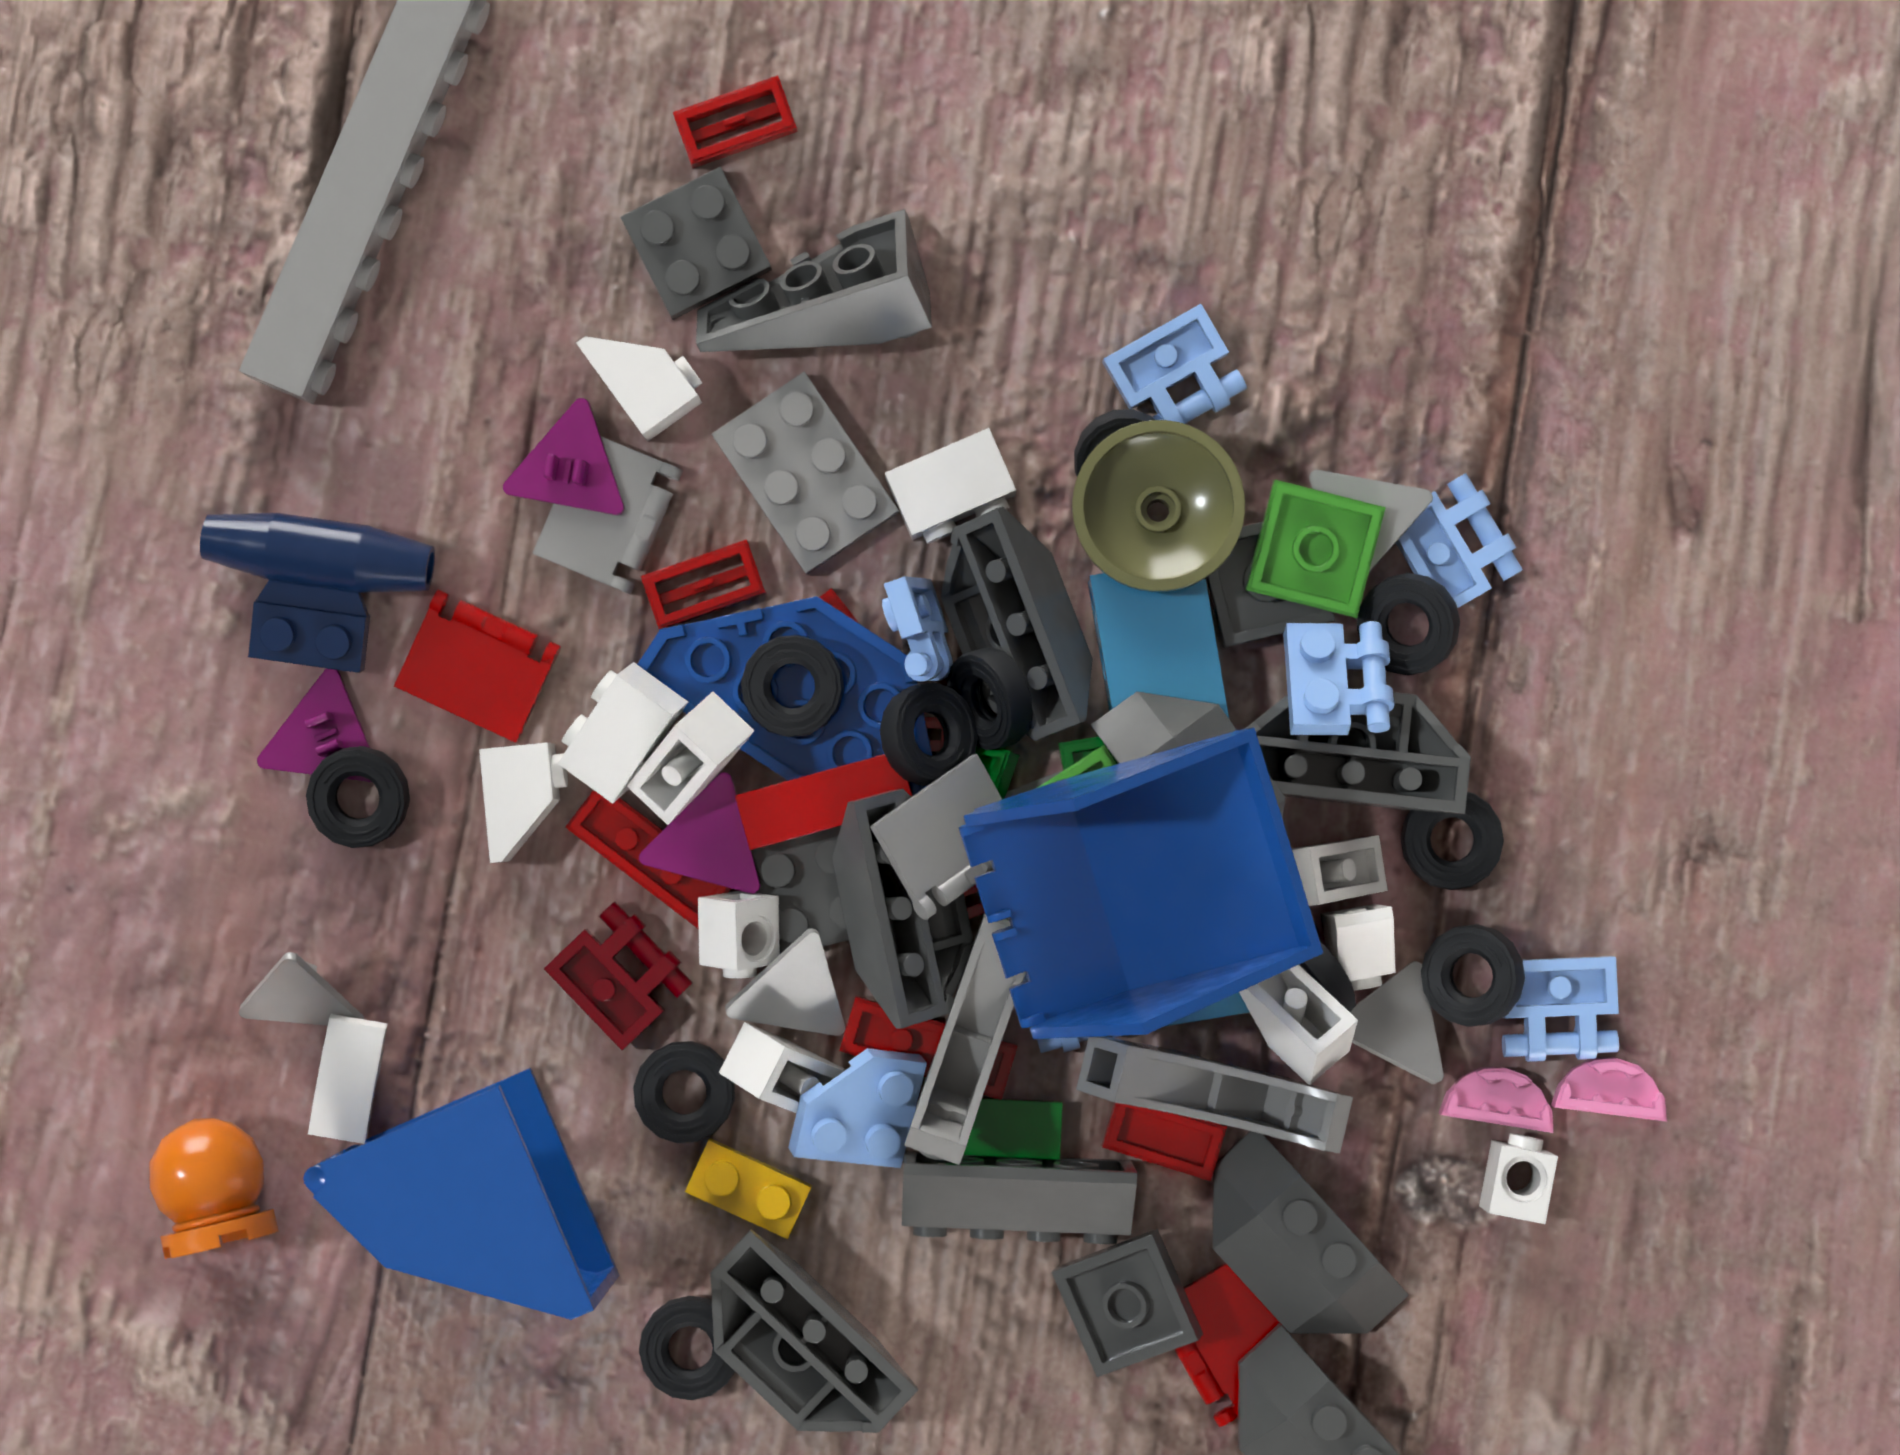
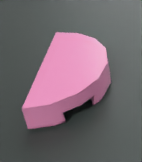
[1551,1057,1667,1122]
[1439,1067,1553,1133]

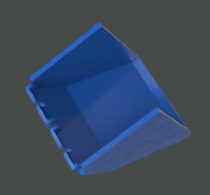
[958,727,1323,1039]
[303,1068,619,1320]

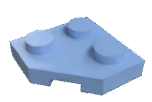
[788,1048,927,1168]

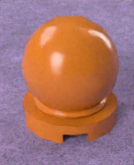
[149,1118,279,1259]

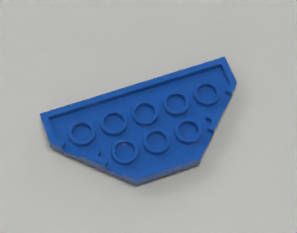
[637,596,933,796]

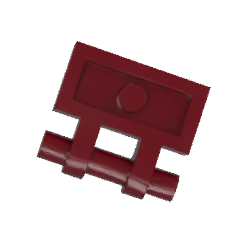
[544,902,693,1050]

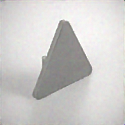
[1309,470,1433,573]
[725,928,846,1036]
[239,952,364,1026]
[1350,961,1444,1084]

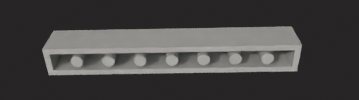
[239,0,490,405]

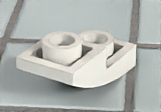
[308,1014,388,1144]

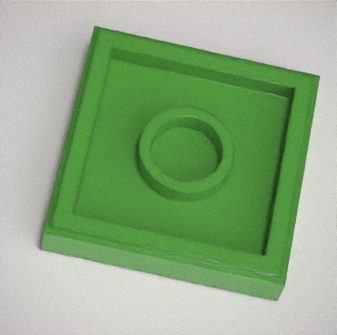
[1245,480,1386,618]

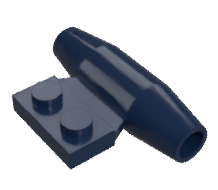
[200,513,435,673]

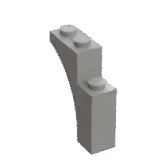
[904,913,1026,1165]
[1076,1036,1353,1154]

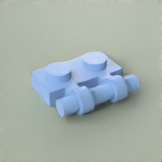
[1102,304,1247,424]
[1396,473,1523,608]
[882,576,953,682]
[1283,621,1394,735]
[1502,956,1619,1062]

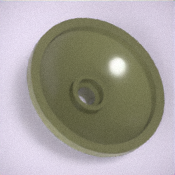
[1072,420,1245,592]

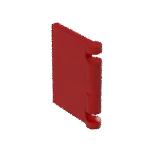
[394,589,561,743]
[1174,1263,1285,1427]

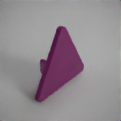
[503,398,625,516]
[257,668,371,782]
[639,772,761,894]

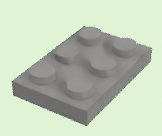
[711,371,899,575]

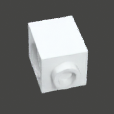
[698,891,780,978]
[1479,1133,1558,1224]

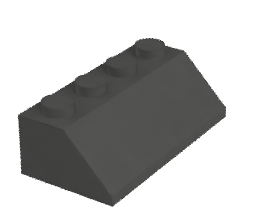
[902,1151,1137,1244]

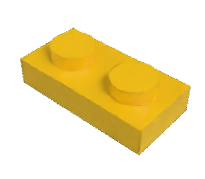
[685,1138,812,1239]

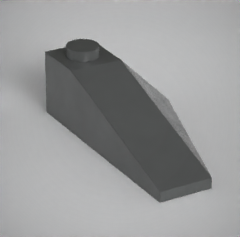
[696,209,932,352]

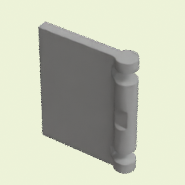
[532,437,683,595]
[870,754,1003,920]

